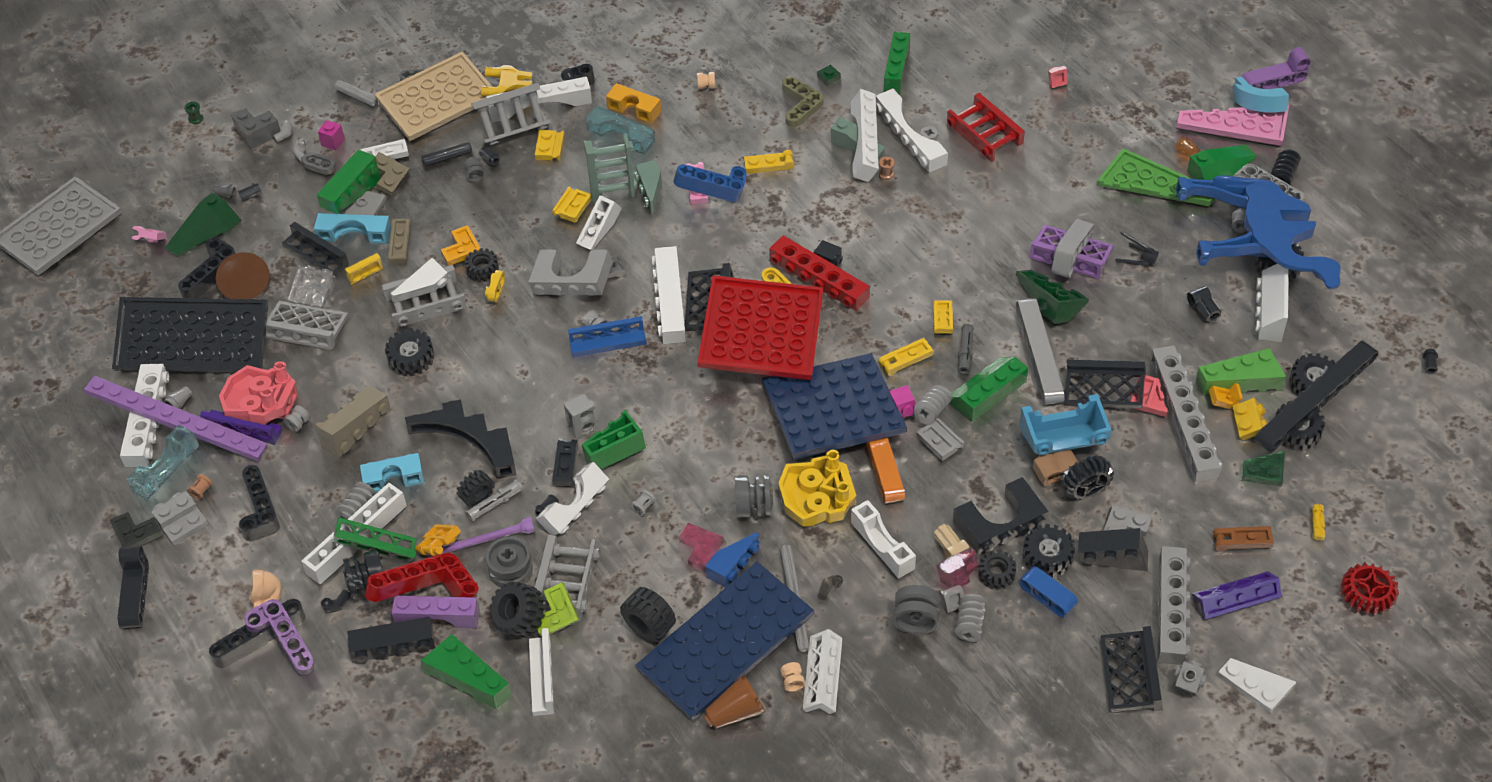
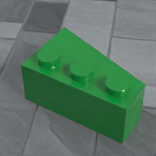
[582,410,646,469]

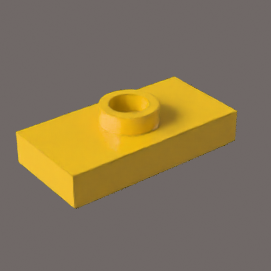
[345,253,383,285]
[933,300,953,333]

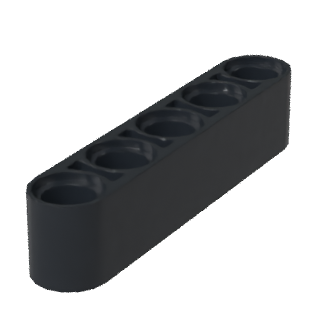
[209,599,305,668]

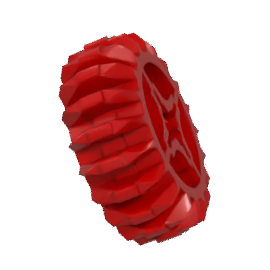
[1340,562,1399,616]

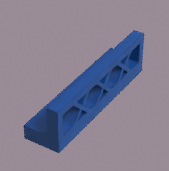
[568,316,647,358]

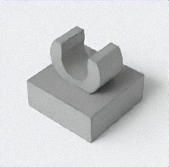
[941,585,964,613]

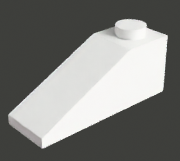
[576,196,622,250]
[391,258,448,302]

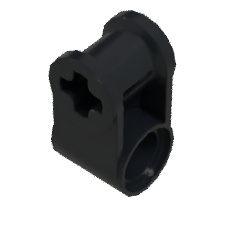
[561,63,595,86]

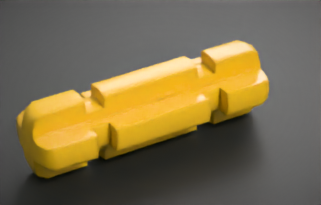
[1312,504,1325,541]

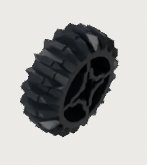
[1060,455,1114,501]

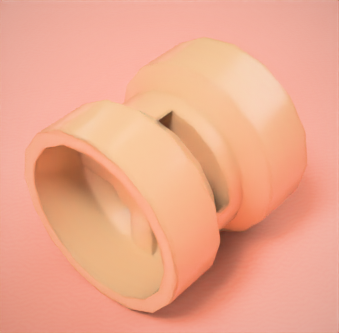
[697,72,715,90]
[780,662,805,692]

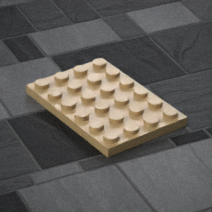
[375,51,492,141]

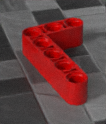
[365,553,479,602]

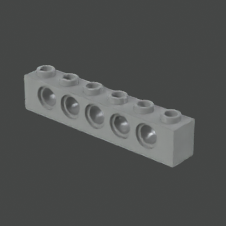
[1158,546,1190,665]

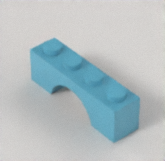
[314,213,391,244]

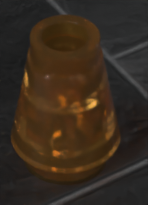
[1175,136,1201,157]

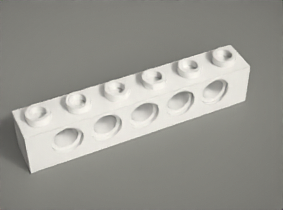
[120,364,169,467]

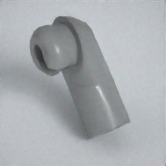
[273,121,292,143]
[293,139,307,163]

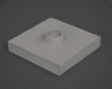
[339,191,387,215]

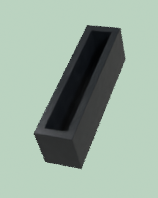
[347,617,435,663]

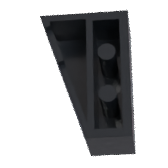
[1078,528,1149,571]

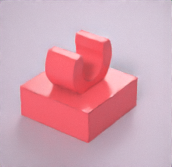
[1048,66,1068,88]

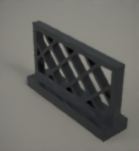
[685,263,734,331]
[1064,359,1146,408]
[1101,626,1163,712]

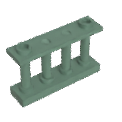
[584,134,637,204]

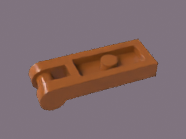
[1213,526,1274,552]

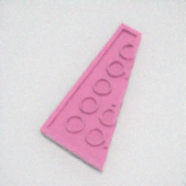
[1176,105,1289,146]

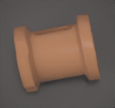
[879,157,895,180]
[187,474,213,500]

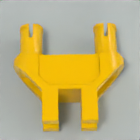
[481,65,532,97]

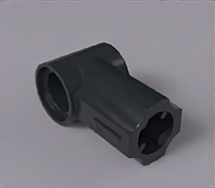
[1187,286,1221,322]

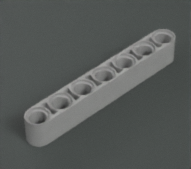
[1016,298,1064,405]

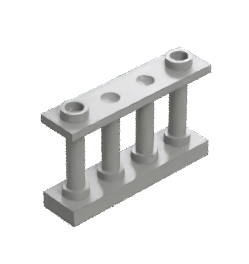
[471,83,551,145]
[382,265,467,328]
[535,535,600,620]

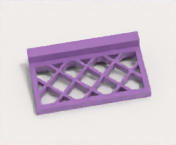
[1029,224,1114,279]

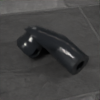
[321,589,351,612]

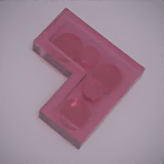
[679,523,724,572]

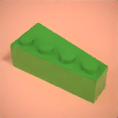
[1196,348,1286,395]

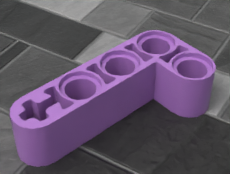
[1241,47,1311,89]
[244,599,314,675]

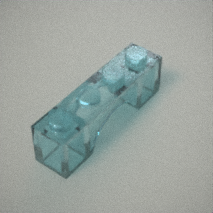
[585,105,655,155]
[127,425,199,501]

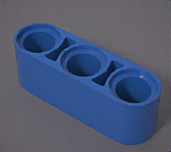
[1018,566,1078,618]

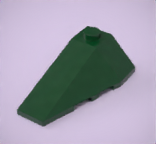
[165,192,242,257]
[1016,270,1089,324]

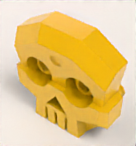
[778,450,857,526]

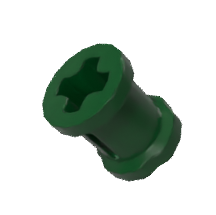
[184,102,204,124]

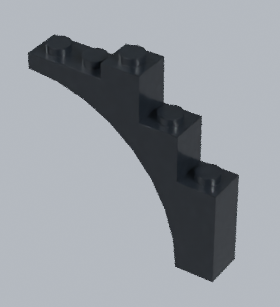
[405,399,517,479]

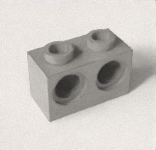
[564,393,598,439]

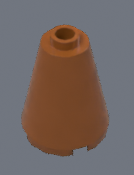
[704,674,766,728]

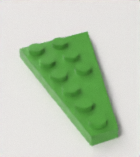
[1097,148,1214,206]

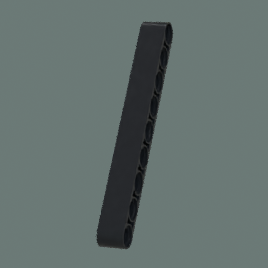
[1254,340,1379,453]

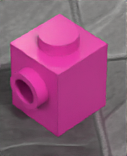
[318,120,345,151]
[890,385,916,418]

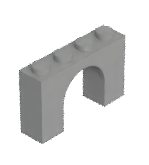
[528,250,613,295]

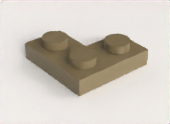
[376,152,410,196]

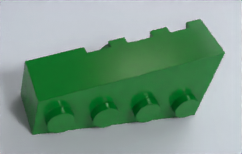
[421,634,512,709]

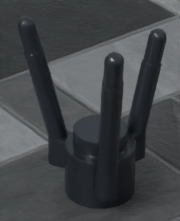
[1115,231,1159,267]

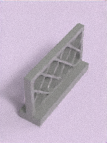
[265,301,348,350]

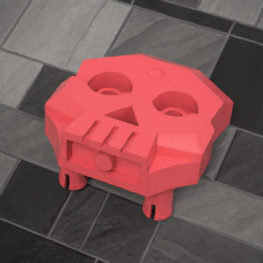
[219,361,298,425]

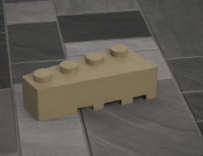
[315,385,390,458]

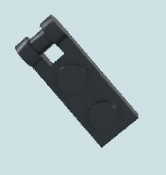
[552,439,578,486]

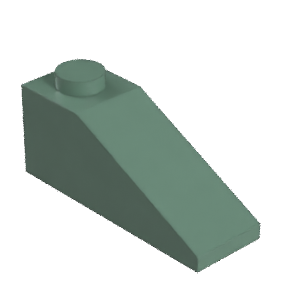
[831,117,885,158]

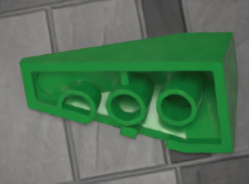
[1187,144,1257,180]

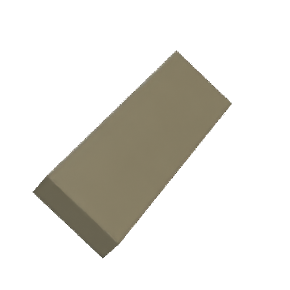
[388,218,411,263]

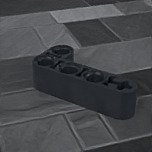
[178,237,236,298]
[239,465,280,542]
[117,546,149,628]

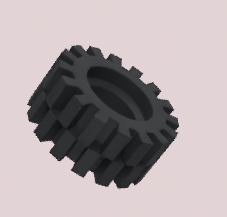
[465,248,499,282]
[457,470,495,507]
[978,550,1016,590]

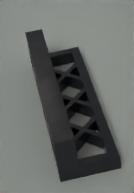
[282,221,349,278]

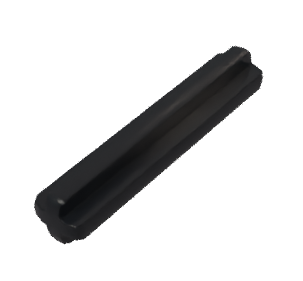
[421,142,472,166]

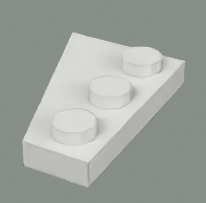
[1217,658,1296,714]

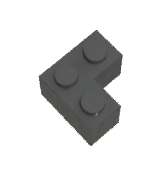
[231,108,281,150]

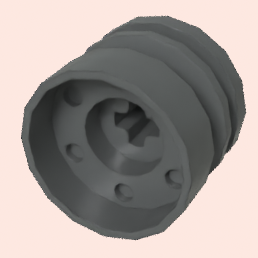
[734,474,773,518]

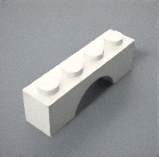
[536,462,609,535]
[851,500,916,579]

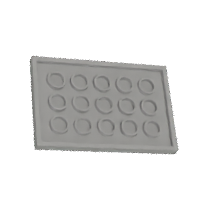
[0,177,122,276]

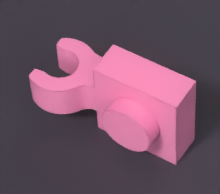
[132,226,166,243]

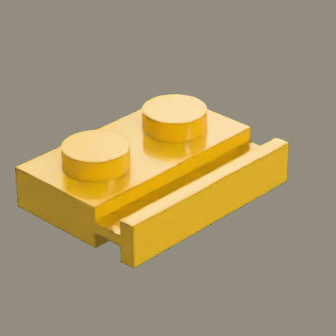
[535,130,565,160]
[552,187,592,223]

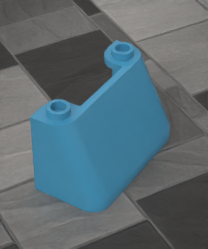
[1020,394,1112,455]

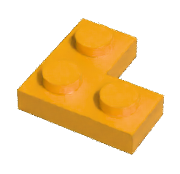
[441,225,480,266]

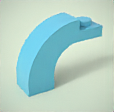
[1233,77,1289,112]

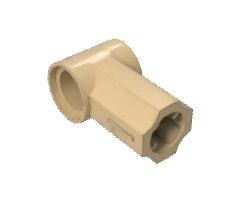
[934,524,971,565]

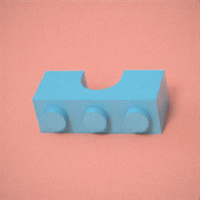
[360,453,425,493]

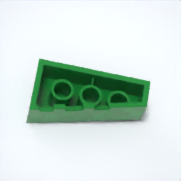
[317,149,381,214]

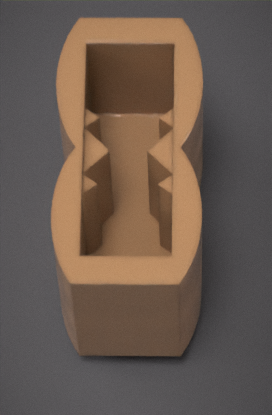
[1033,449,1078,486]

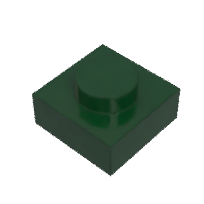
[817,64,841,86]

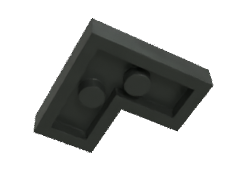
[110,512,163,547]

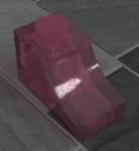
[936,547,979,588]

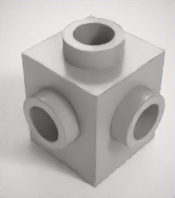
[1174,660,1207,695]

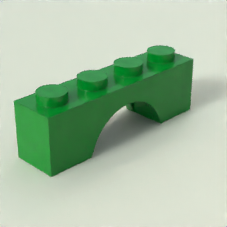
[883,31,911,94]

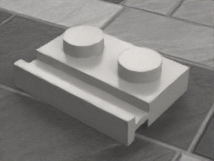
[917,418,964,461]

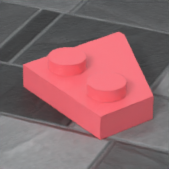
[1131,375,1168,417]

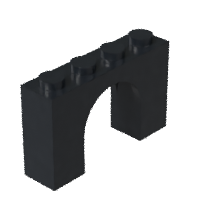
[953,477,1049,555]

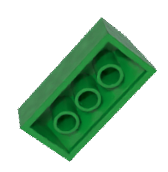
[949,356,1028,422]

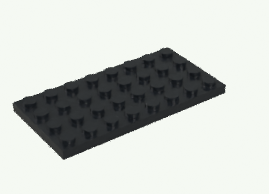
[112,297,269,373]

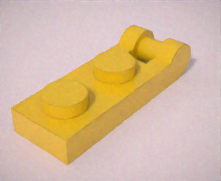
[744,150,795,174]
[878,338,934,376]

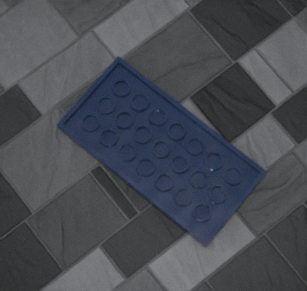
[635,561,815,721]

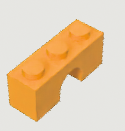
[606,83,662,124]

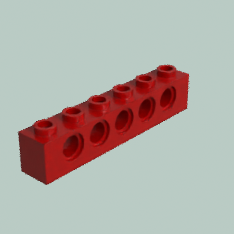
[769,235,870,311]

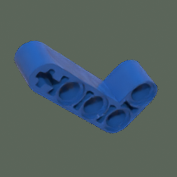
[673,164,747,202]

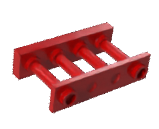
[947,92,1025,162]

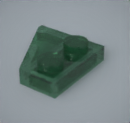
[1241,451,1285,487]

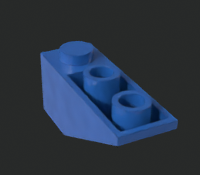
[705,532,761,588]

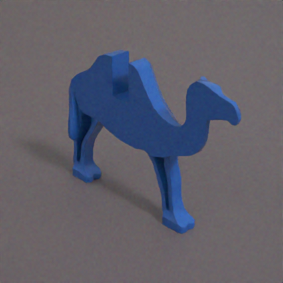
[1176,175,1341,290]

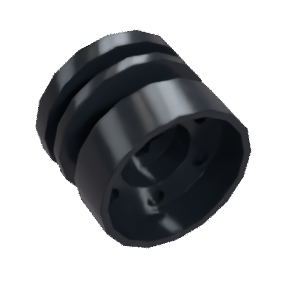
[343,549,383,600]

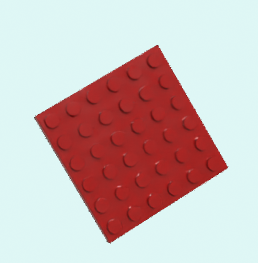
[697,275,824,380]

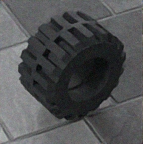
[489,581,546,637]
[620,587,676,643]

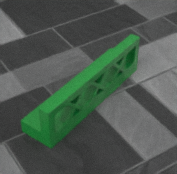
[332,517,417,562]

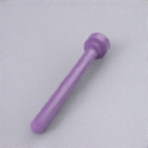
[441,517,535,554]

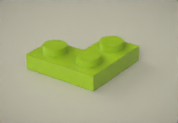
[537,582,580,638]

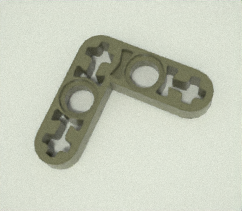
[782,76,824,127]

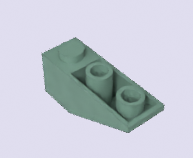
[634,160,662,214]

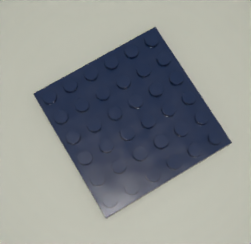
[762,353,907,459]

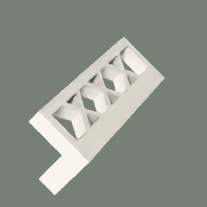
[529,628,554,716]
[802,629,843,714]

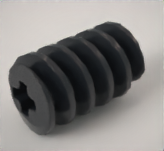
[1270,149,1301,185]

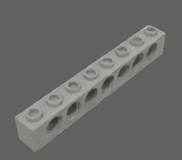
[1150,345,1223,483]

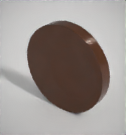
[216,252,271,299]

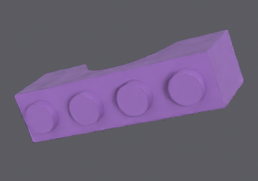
[392,596,480,629]

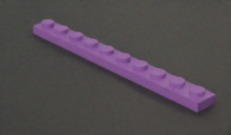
[84,376,268,462]

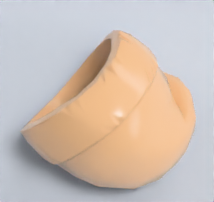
[249,569,282,608]

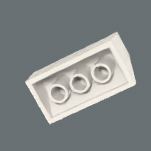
[1255,264,1288,342]

